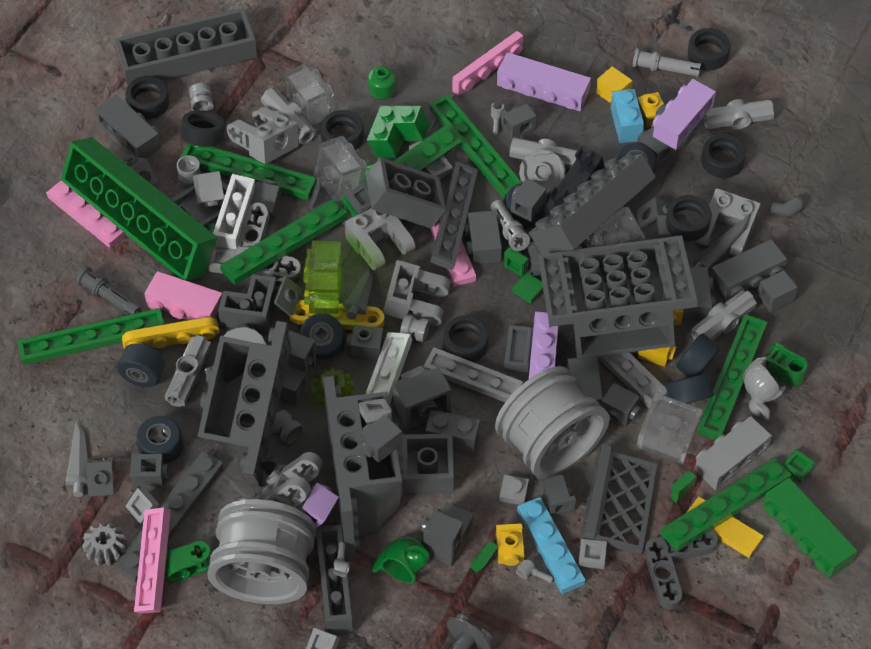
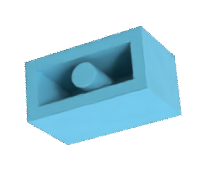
[610,89,644,144]

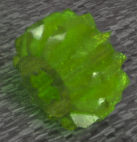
[312,366,354,407]

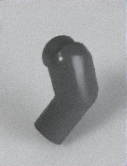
[770,196,804,217]

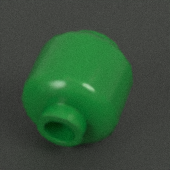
[368,66,397,100]

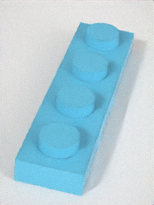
[517,497,585,594]

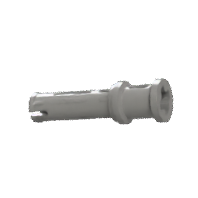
[632,48,701,77]
[490,200,530,251]

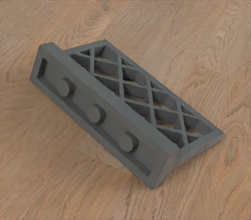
[580,444,658,555]

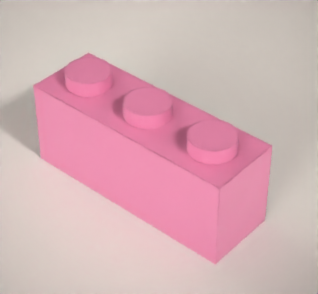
[145,271,222,320]

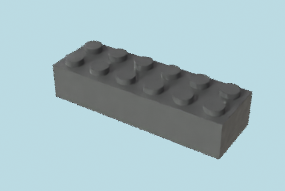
[115,8,257,86]
[529,153,655,254]

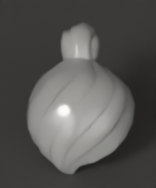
[743,357,786,421]

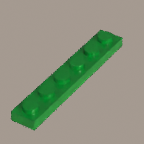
[429,94,522,200]
[340,124,461,217]
[180,143,317,200]
[220,199,348,285]
[17,308,164,365]
[696,314,768,440]
[660,458,792,552]

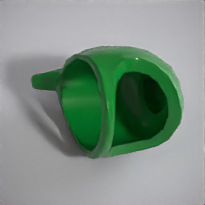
[371,536,429,584]

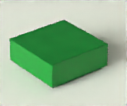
[504,247,529,277]
[512,273,543,304]
[782,449,816,484]
[670,471,696,504]
[470,541,498,573]

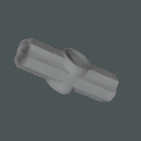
[261,88,316,145]
[704,99,774,129]
[509,137,577,169]
[690,290,757,341]
[165,335,211,407]

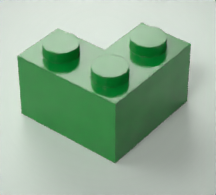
[367,106,430,158]

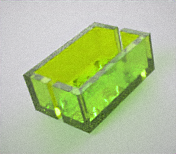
[304,241,342,314]

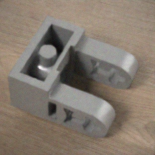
[227,107,299,164]
[696,188,761,256]
[345,208,416,270]
[383,260,451,326]
[257,452,323,508]

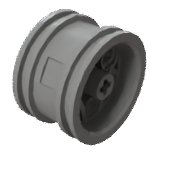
[495,366,610,479]
[207,499,316,604]

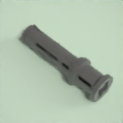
[76,266,142,315]

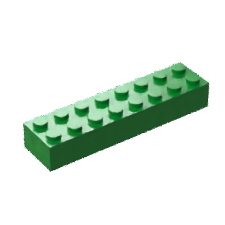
[61,137,218,281]

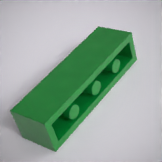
[763,478,857,579]

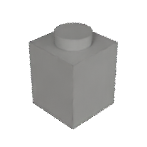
[193,171,224,207]

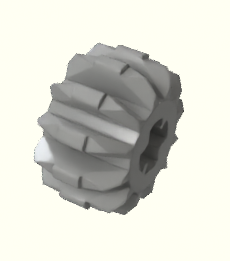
[82,521,127,566]

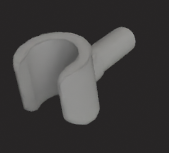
[491,103,505,134]
[333,542,350,578]
[516,560,553,583]

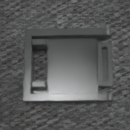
[171,180,228,229]

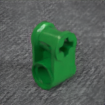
[765,343,808,387]
[165,541,211,583]

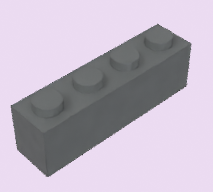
[316,525,353,634]

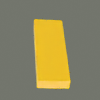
[686,496,764,559]

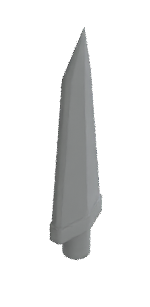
[66,422,88,497]

